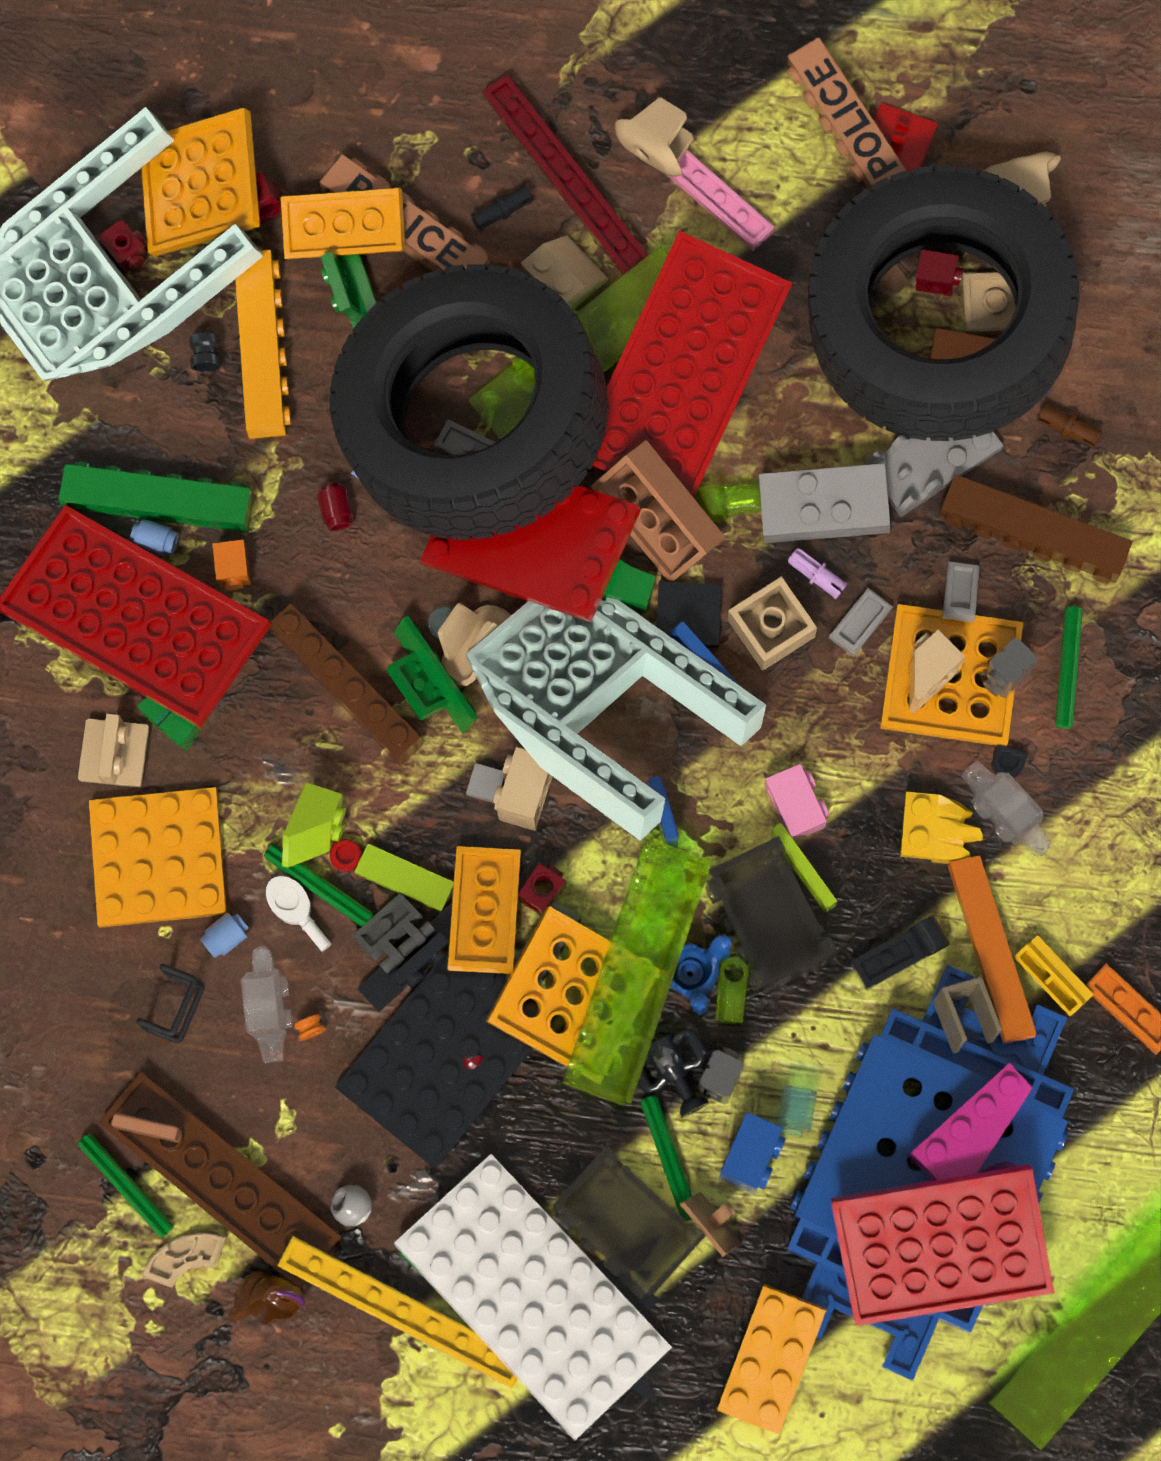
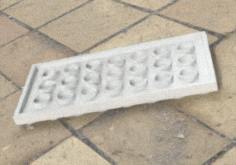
[394,1154,672,1440]

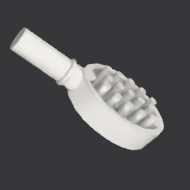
[266,876,332,952]

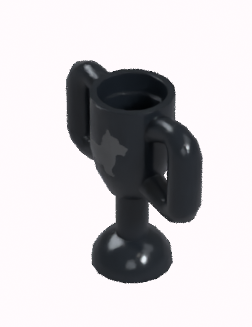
[630,1028,710,1118]

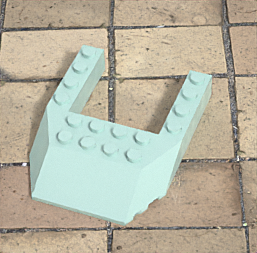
[0,107,263,381]
[466,597,766,840]

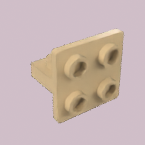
[78,714,149,787]

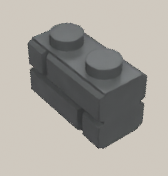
[983,638,1037,698]
[698,1047,744,1104]

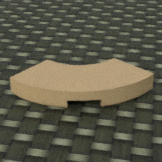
[141,1233,227,1288]

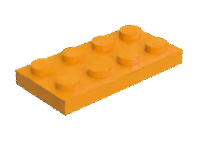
[281,188,405,259]
[448,846,521,974]
[717,1284,827,1435]

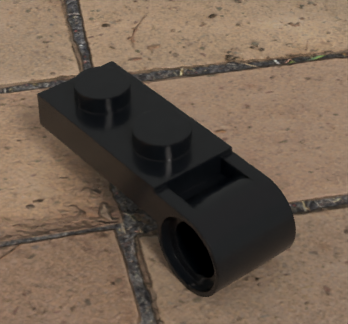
[850,915,951,991]

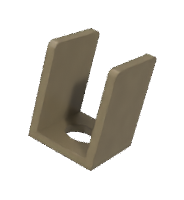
[933,977,1002,1054]

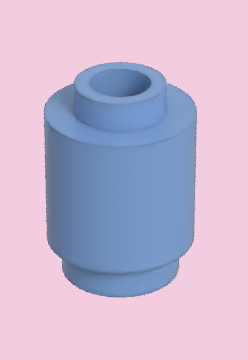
[130,519,179,557]
[199,912,249,958]

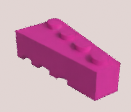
[909,1063,1032,1181]

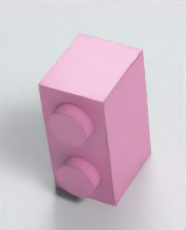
[764,764,829,841]

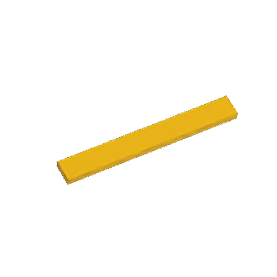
[277,1236,518,1389]

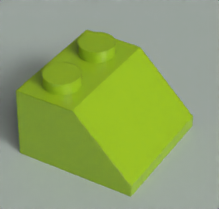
[282,782,346,868]

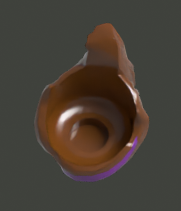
[228,1270,306,1325]

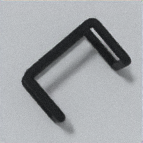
[136,964,204,1043]

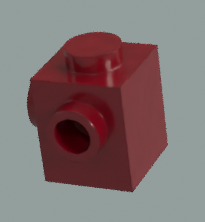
[97,219,148,275]

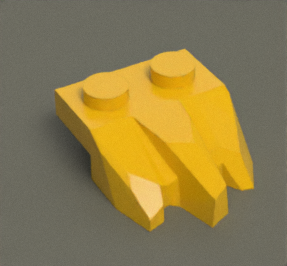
[900,792,983,864]

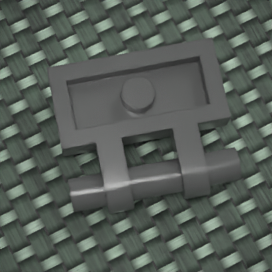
[352,893,435,974]

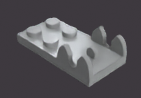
[865,432,1003,517]

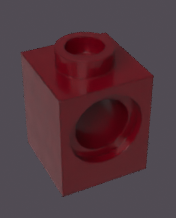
[256,171,282,224]
[915,250,963,297]
[518,863,566,916]

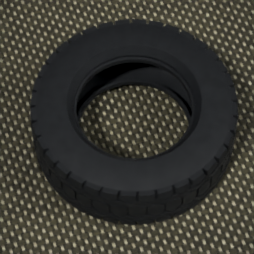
[808,166,1079,441]
[330,264,608,540]

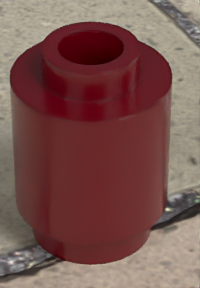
[317,482,354,531]

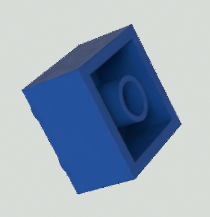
[719,1112,786,1195]

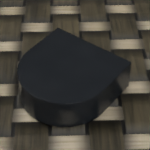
[991,745,1029,780]

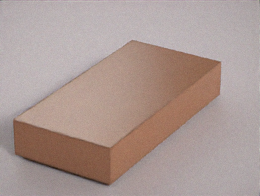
[111,1113,182,1143]

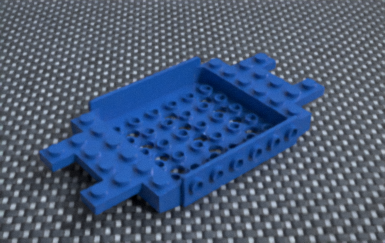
[786,965,1074,1381]

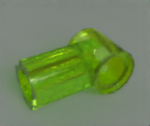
[697,483,761,523]
[714,958,749,1024]

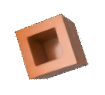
[212,540,251,591]

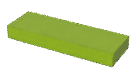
[770,823,837,913]
[354,844,454,912]

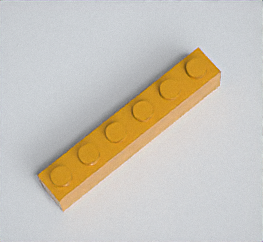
[235,250,291,439]

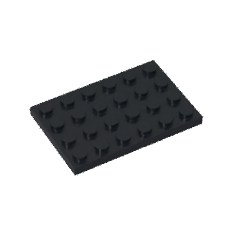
[335,948,559,1170]

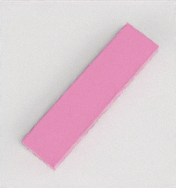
[667,150,775,252]

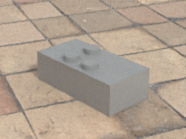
[759,463,890,543]

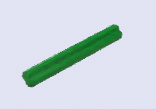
[1055,606,1083,729]
[264,844,374,927]
[641,1095,692,1222]
[78,1133,174,1238]

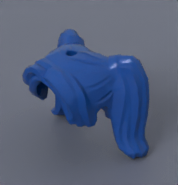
[664,934,732,1015]

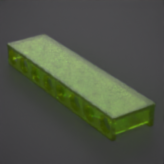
[562,838,712,1105]
[988,1207,1161,1450]

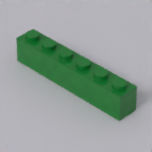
[58,462,254,533]

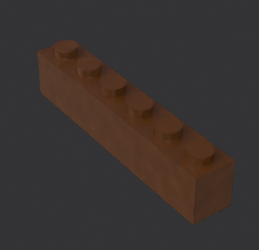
[939,474,1133,584]
[269,603,423,766]

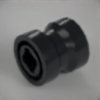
[189,333,221,372]

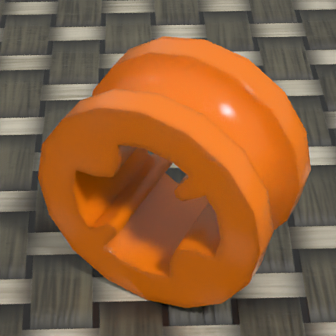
[293,1014,326,1041]

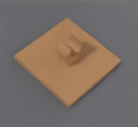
[680,1192,742,1257]

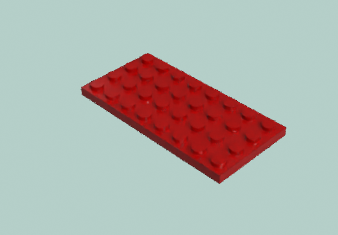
[592,231,793,498]
[0,505,271,729]

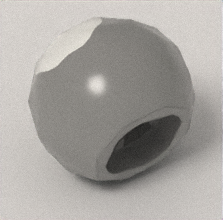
[331,1185,372,1226]

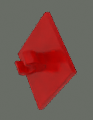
[874,103,938,174]

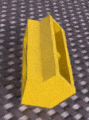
[1014,935,1094,1016]

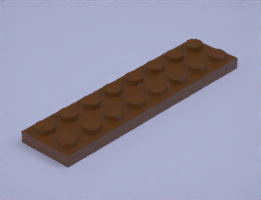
[99,1072,342,1289]

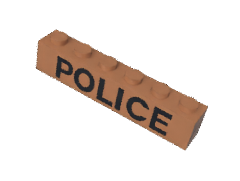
[786,38,906,191]
[320,154,489,274]

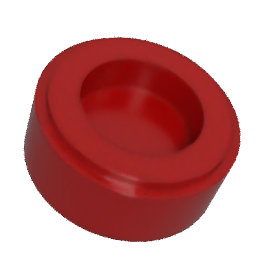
[329,839,362,873]

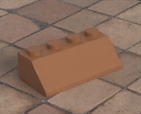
[591,440,726,582]

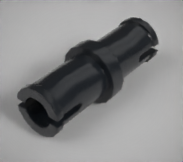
[471,185,533,231]

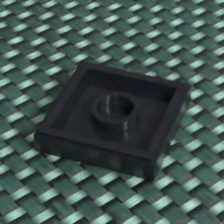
[656,581,722,648]

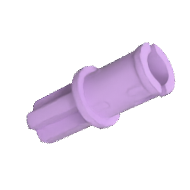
[788,548,848,600]

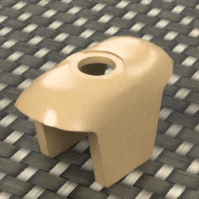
[615,98,693,177]
[984,152,1061,207]
[438,603,511,686]

